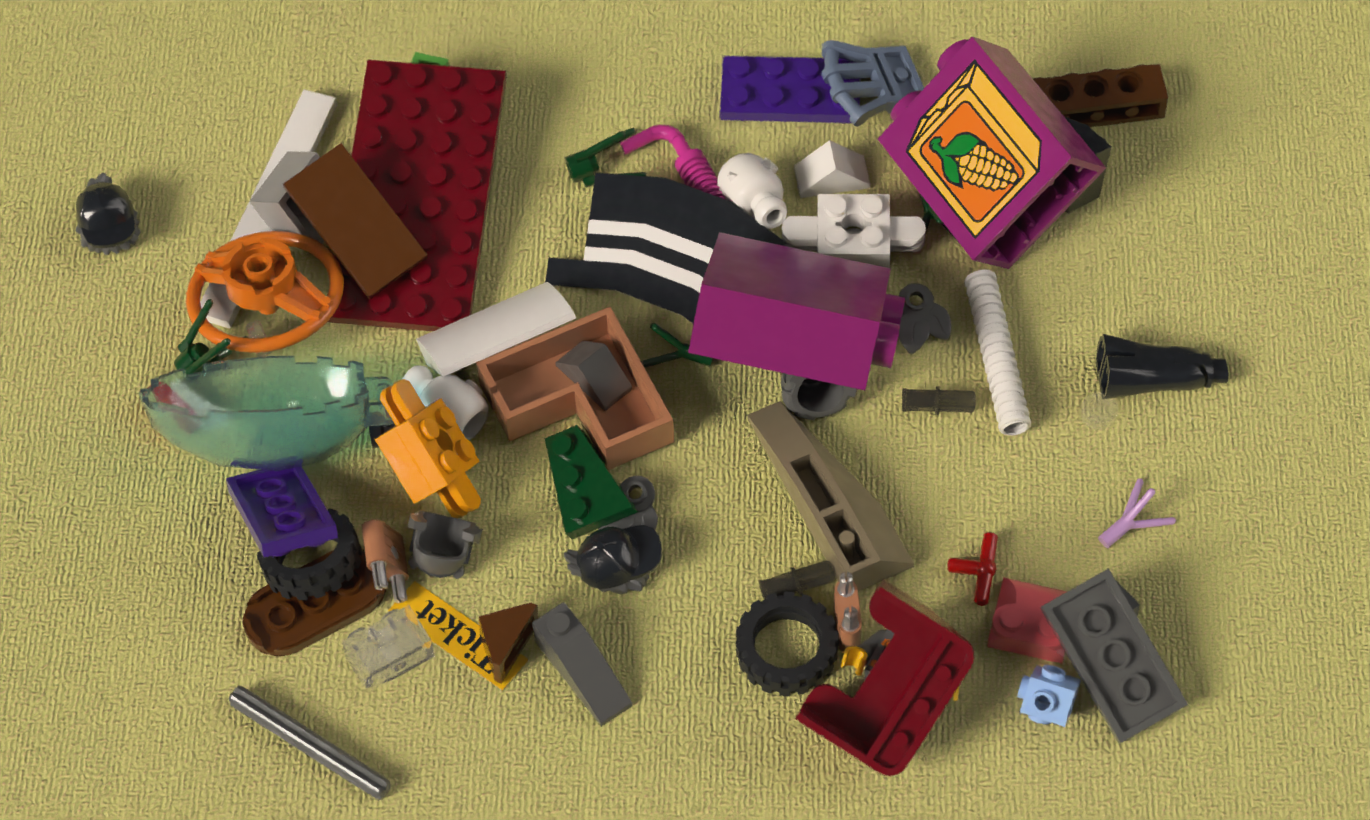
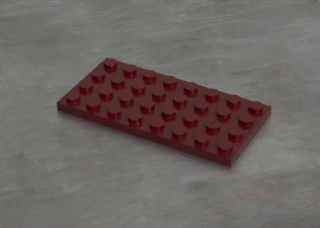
[328,59,507,332]

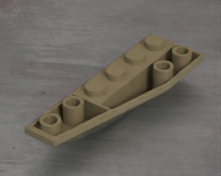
[747,401,914,591]

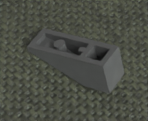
[532,602,633,727]

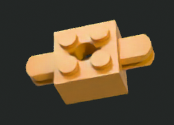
[375,379,481,519]

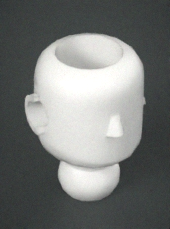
[717,153,787,229]
[402,365,488,441]

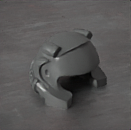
[781,373,857,421]
[407,510,483,579]

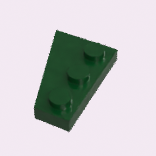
[544,425,638,539]

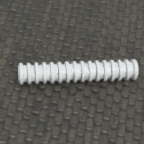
[964,270,1032,436]

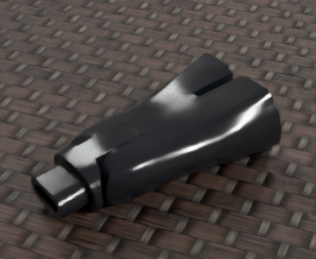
[1096,334,1229,399]

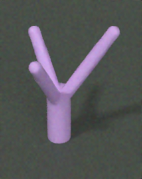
[1098,478,1176,548]

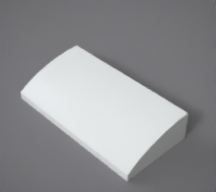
[416,282,576,377]

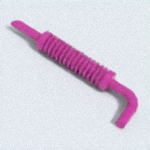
[619,124,726,200]

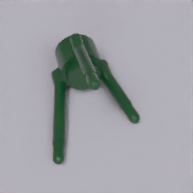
[565,128,646,188]
[174,299,248,380]

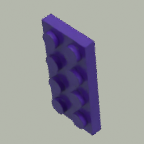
[720,56,860,123]
[226,460,338,558]

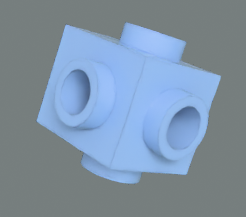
[1017,665,1081,727]

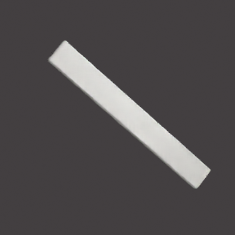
[201,90,337,328]

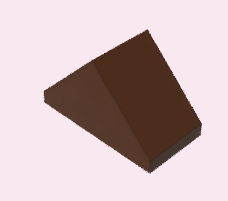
[478,602,538,684]

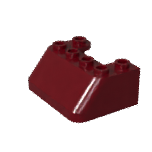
[795,579,974,776]

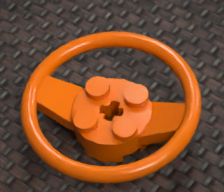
[186,231,344,353]

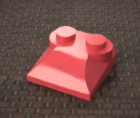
[987,577,1068,664]

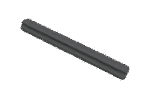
[228,686,391,800]

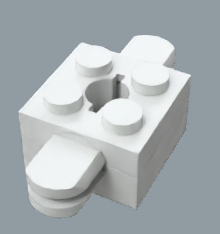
[782,194,926,268]

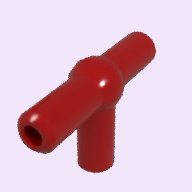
[947,532,998,606]

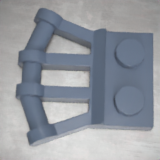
[821,40,924,127]

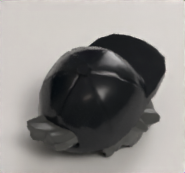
[75,173,141,255]
[564,525,662,594]

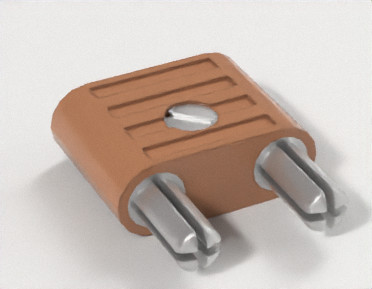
[361,519,409,603]
[834,572,862,653]

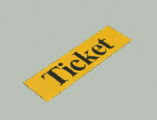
[388,581,529,691]

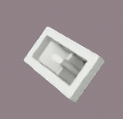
[794,140,870,198]

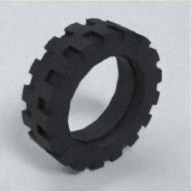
[257,508,362,600]
[736,592,838,696]

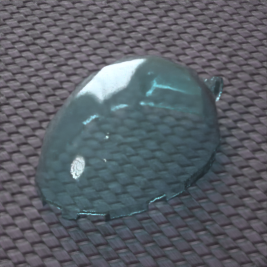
[139,356,394,471]

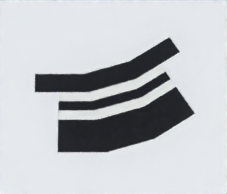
[545,173,787,324]

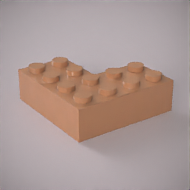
[476,307,675,470]

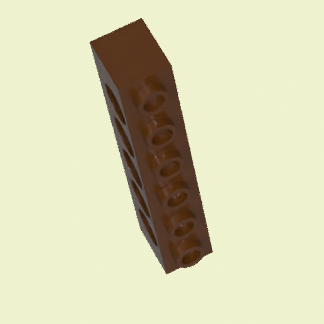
[1033,64,1168,127]

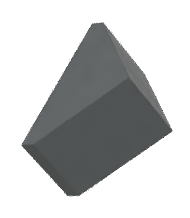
[556,341,632,411]

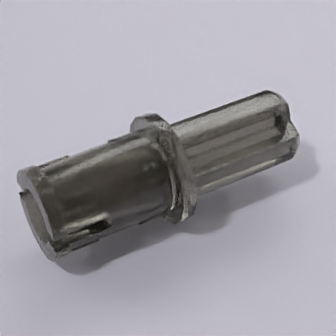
[902,386,976,416]
[758,560,835,600]

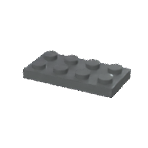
[1040,568,1188,744]

